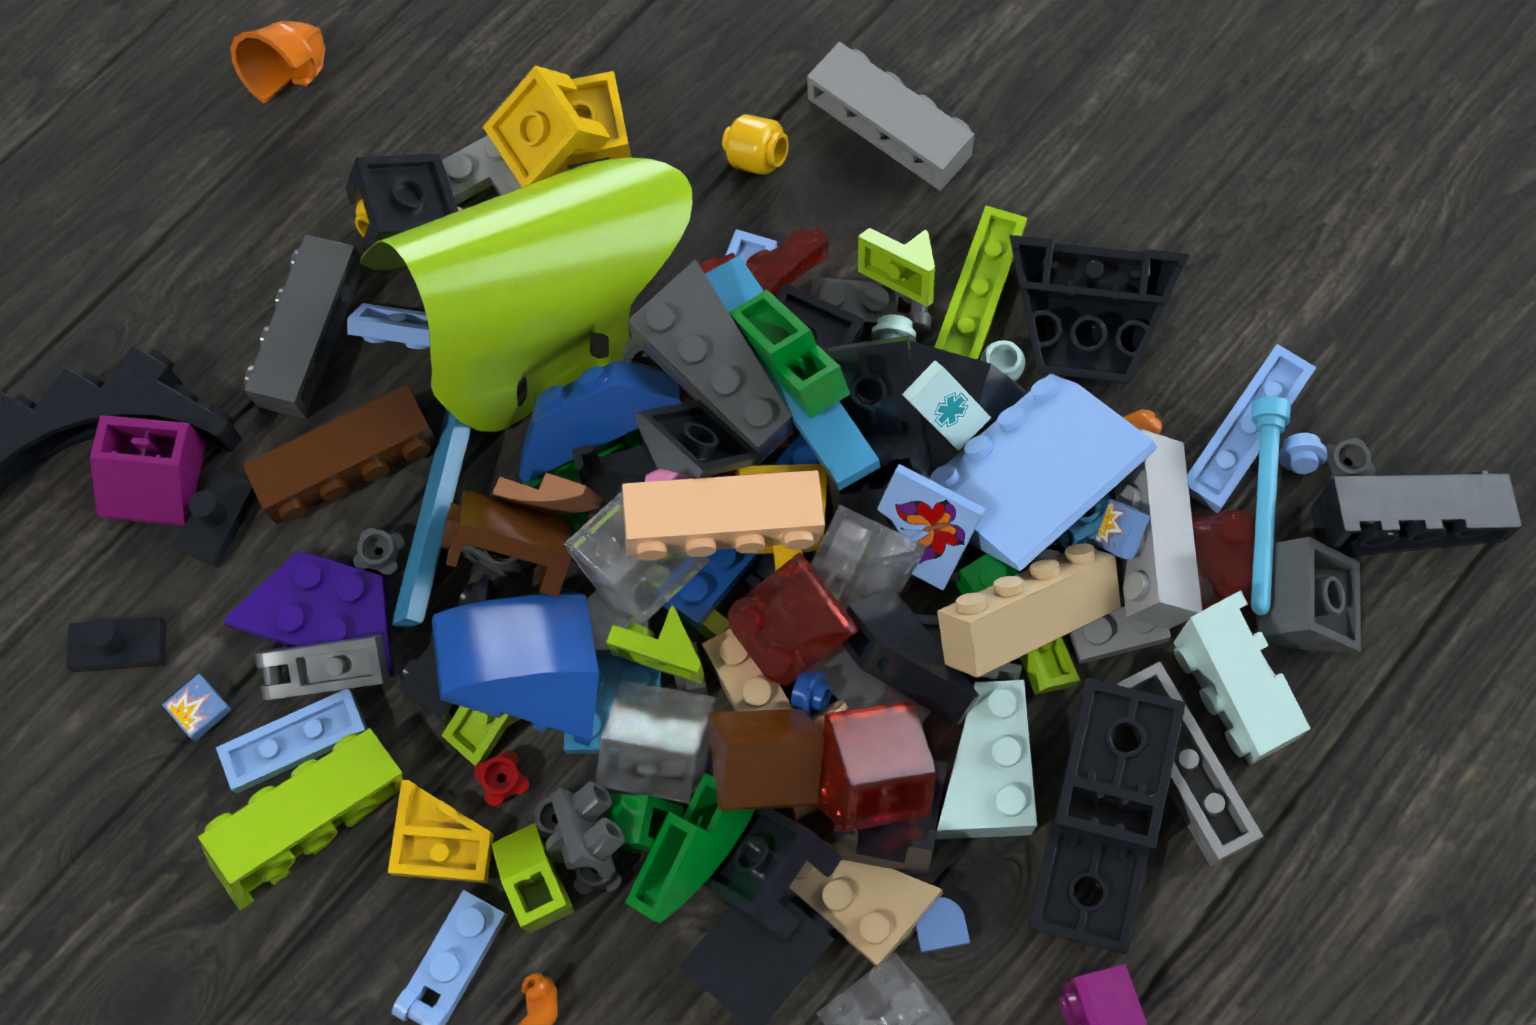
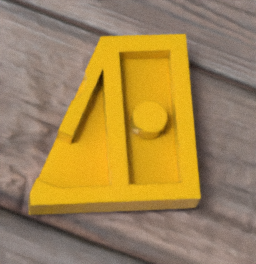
[388,780,494,883]

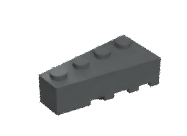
[628,259,793,464]

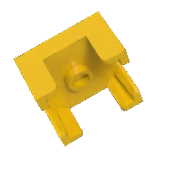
[483,66,611,187]
[551,71,632,176]

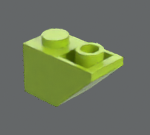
[491,823,575,934]

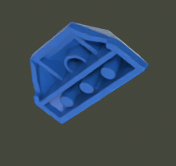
[519,359,683,483]

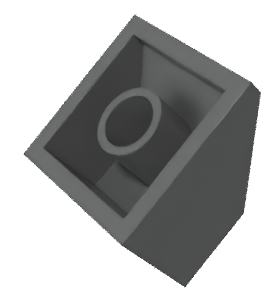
[1256,537,1361,653]

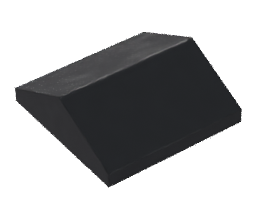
[635,400,763,478]

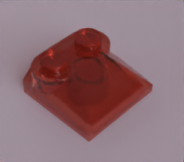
[1192,509,1256,611]
[728,552,859,687]

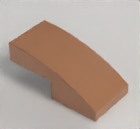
[492,473,603,514]

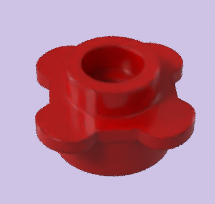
[474,751,529,807]

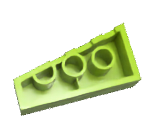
[198,728,403,911]

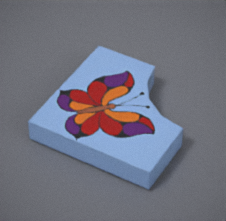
[877,464,986,590]

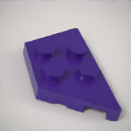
[223,551,395,678]

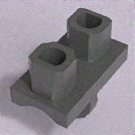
[545,782,625,879]

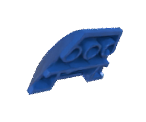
[432,587,599,746]

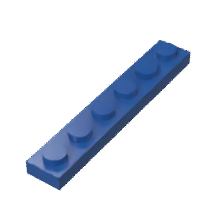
[659,433,821,631]

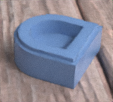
[915,897,970,953]

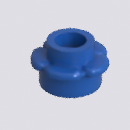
[791,671,832,718]

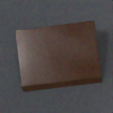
[707,709,825,812]

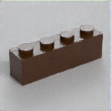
[242,384,438,525]

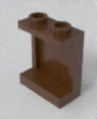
[441,489,572,597]

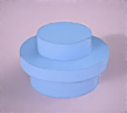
[1279,433,1327,474]

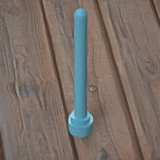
[1251,396,1291,615]

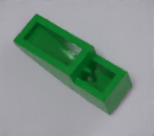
[728,289,850,419]
[625,773,756,923]

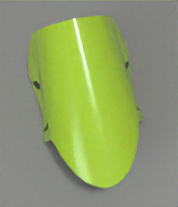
[360,158,692,432]

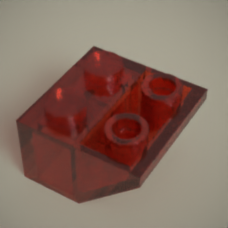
[816,701,936,831]

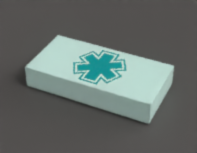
[902,361,991,451]

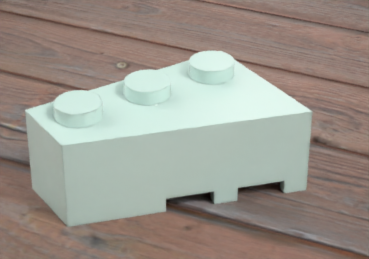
[1173,591,1310,765]
[935,680,1037,840]

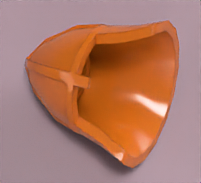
[230,21,325,103]

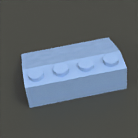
[929,374,1157,571]

